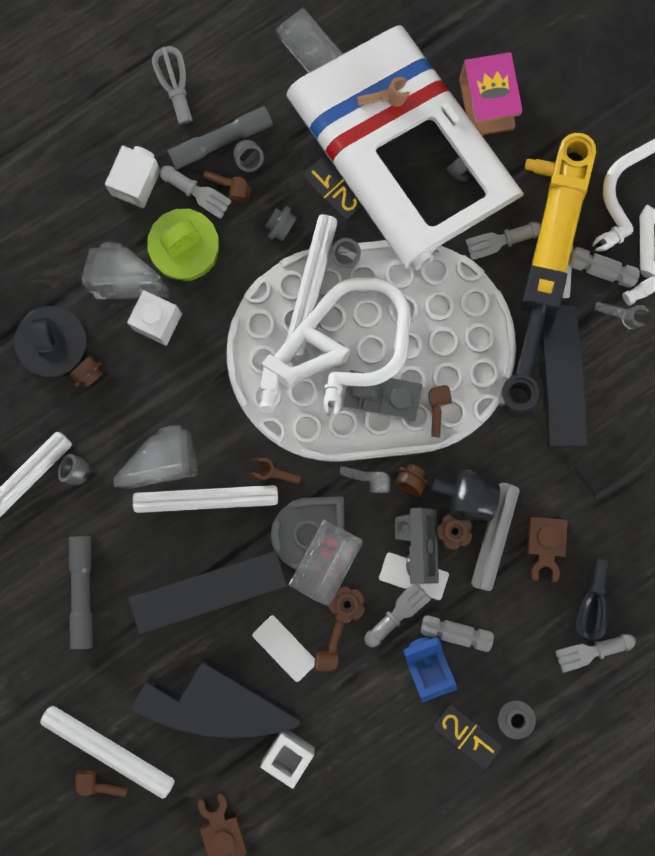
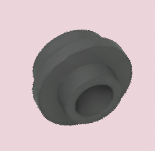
[265,206,297,241]
[498,700,536,739]

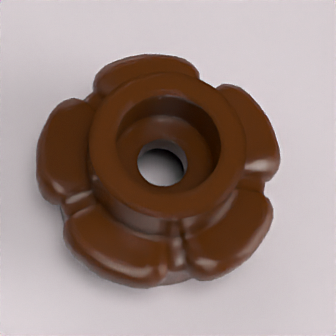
[69,355,103,388]
[394,464,430,497]
[436,514,473,550]
[329,586,365,623]

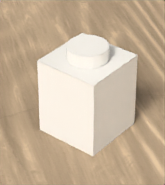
[105,145,160,208]
[127,290,182,346]
[261,730,315,789]

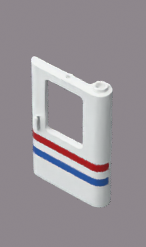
[286,25,524,270]

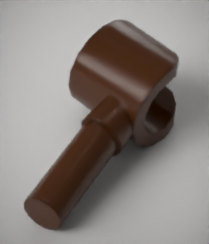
[203,170,251,203]
[428,385,452,438]
[247,458,301,484]
[314,621,345,672]
[75,770,128,798]

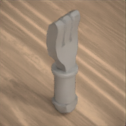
[160,166,232,219]
[466,222,541,260]
[364,584,431,647]
[556,633,636,673]

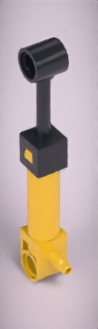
[499,133,596,418]

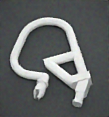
[592,139,655,306]
[259,277,410,416]

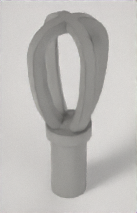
[152,46,193,125]

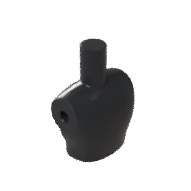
[429,469,500,522]

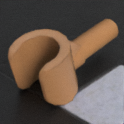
[357,77,410,107]

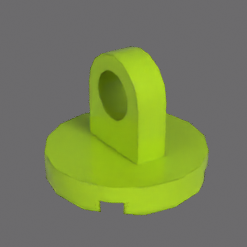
[148,209,219,281]

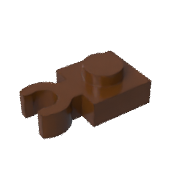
[526,517,568,582]
[198,791,248,856]

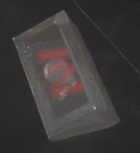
[289,519,363,606]

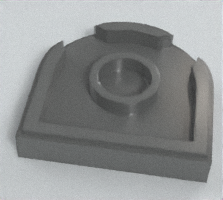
[271,497,346,571]

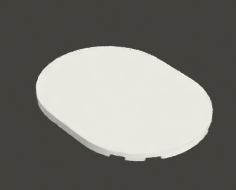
[227,240,516,462]

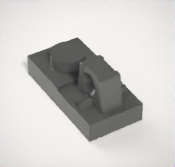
[343,370,422,422]
[395,508,439,584]

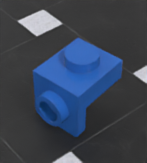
[403,637,457,703]

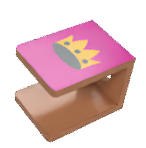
[459,52,522,136]

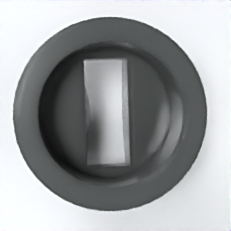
[233,140,264,172]
[446,157,472,182]
[331,238,361,268]
[58,454,91,485]

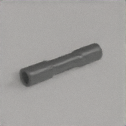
[167,106,273,170]
[69,536,93,649]

